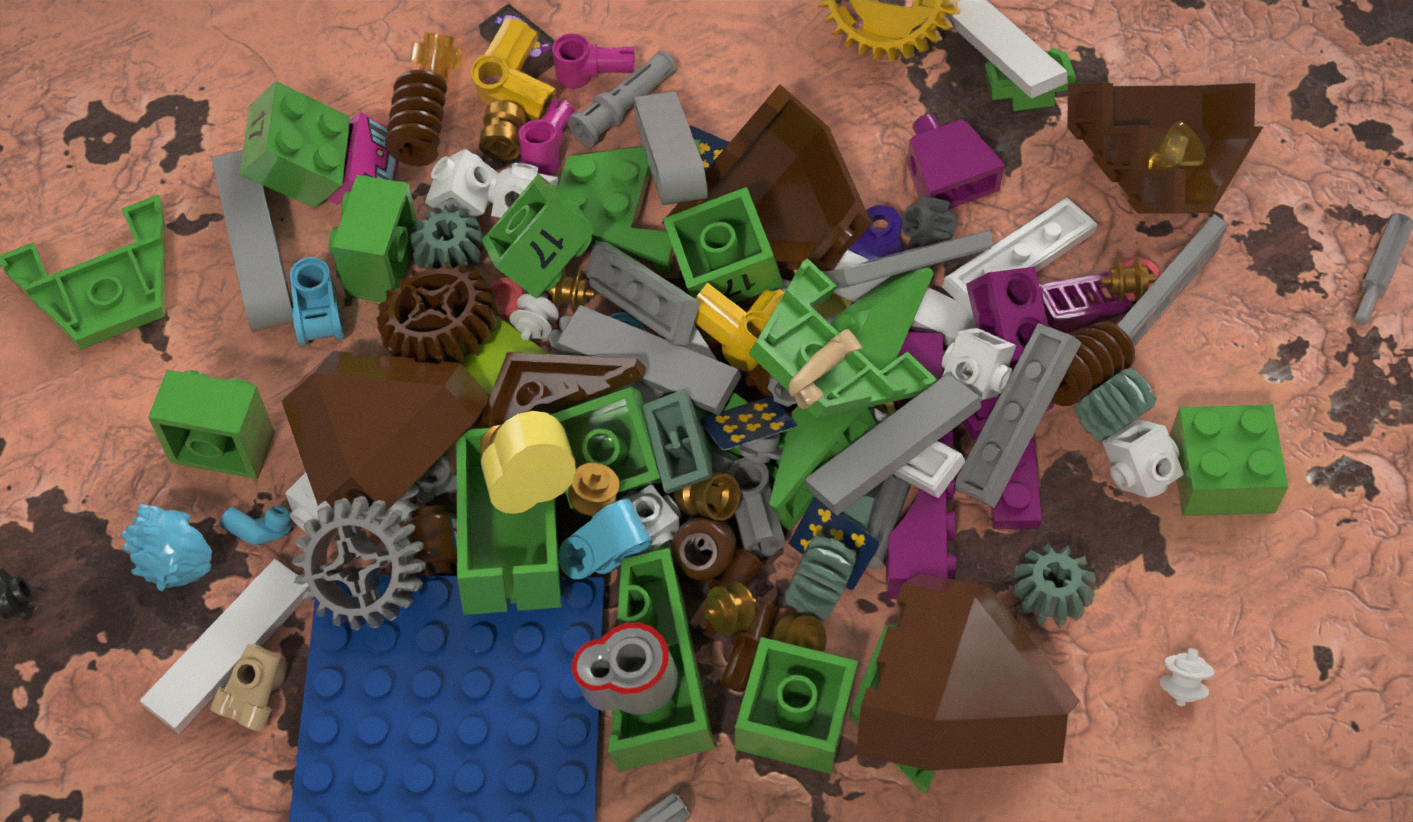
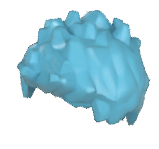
[122,504,213,591]

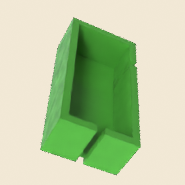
[456,428,561,615]

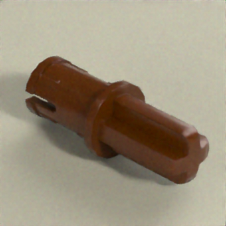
[689,549,763,639]
[722,597,779,692]

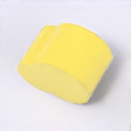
[481,411,576,514]

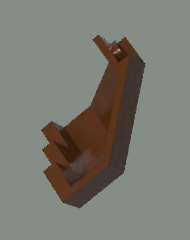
[1067,83,1263,213]
[662,84,872,271]
[282,351,490,530]
[856,573,1080,771]

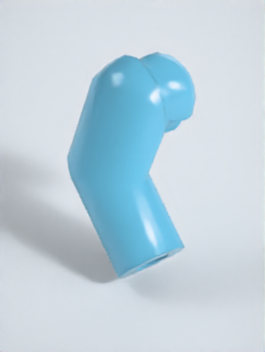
[220,505,292,546]

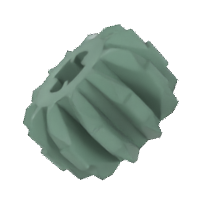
[409,204,485,270]
[1075,369,1157,441]
[785,535,856,621]
[1013,543,1096,628]

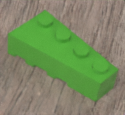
[608,548,715,772]

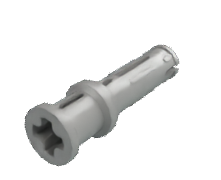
[567,51,677,148]

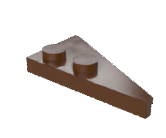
[477,352,647,429]

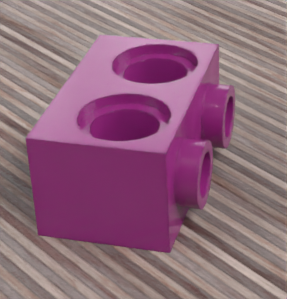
[966,266,1049,367]

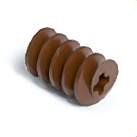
[385,69,447,167]
[1051,322,1135,406]

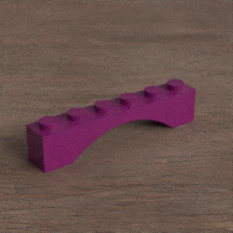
[886,332,956,599]

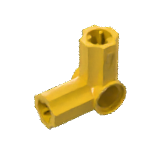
[471,18,556,120]
[694,283,785,371]

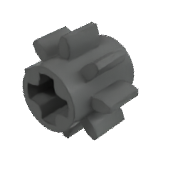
[902,195,957,247]

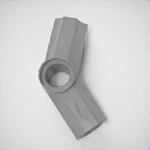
[710,443,785,558]

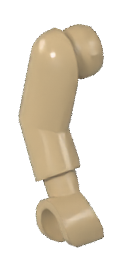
[789,329,863,410]

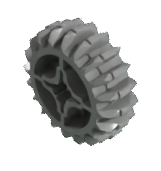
[291,496,426,630]

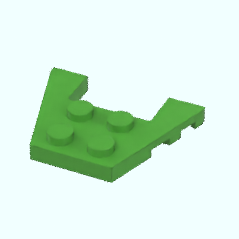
[557,140,701,273]
[0,195,165,350]
[749,258,937,419]

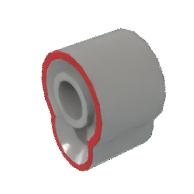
[572,622,678,714]

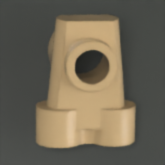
[210,644,285,731]

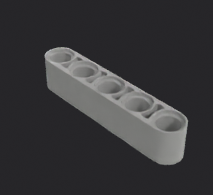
[633,91,707,205]
[212,150,293,332]

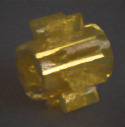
[410,32,464,78]

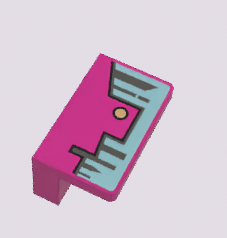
[326,112,397,205]

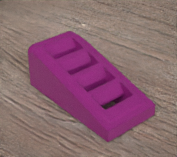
[1041,272,1131,333]

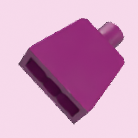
[907,113,1004,210]

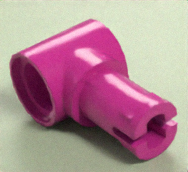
[552,33,635,89]
[518,99,575,175]

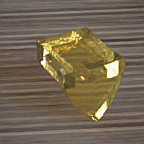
[1148,121,1206,169]

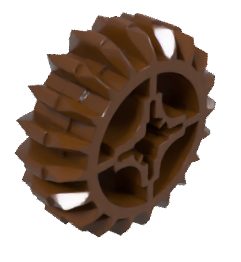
[376,262,499,366]

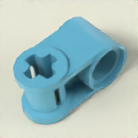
[290,257,345,347]
[558,499,652,580]

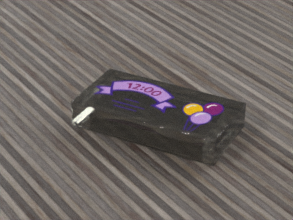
[478,3,555,79]

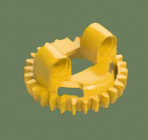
[817,0,960,61]

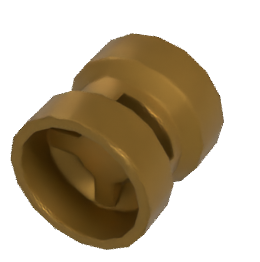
[478,101,526,161]
[674,472,741,521]

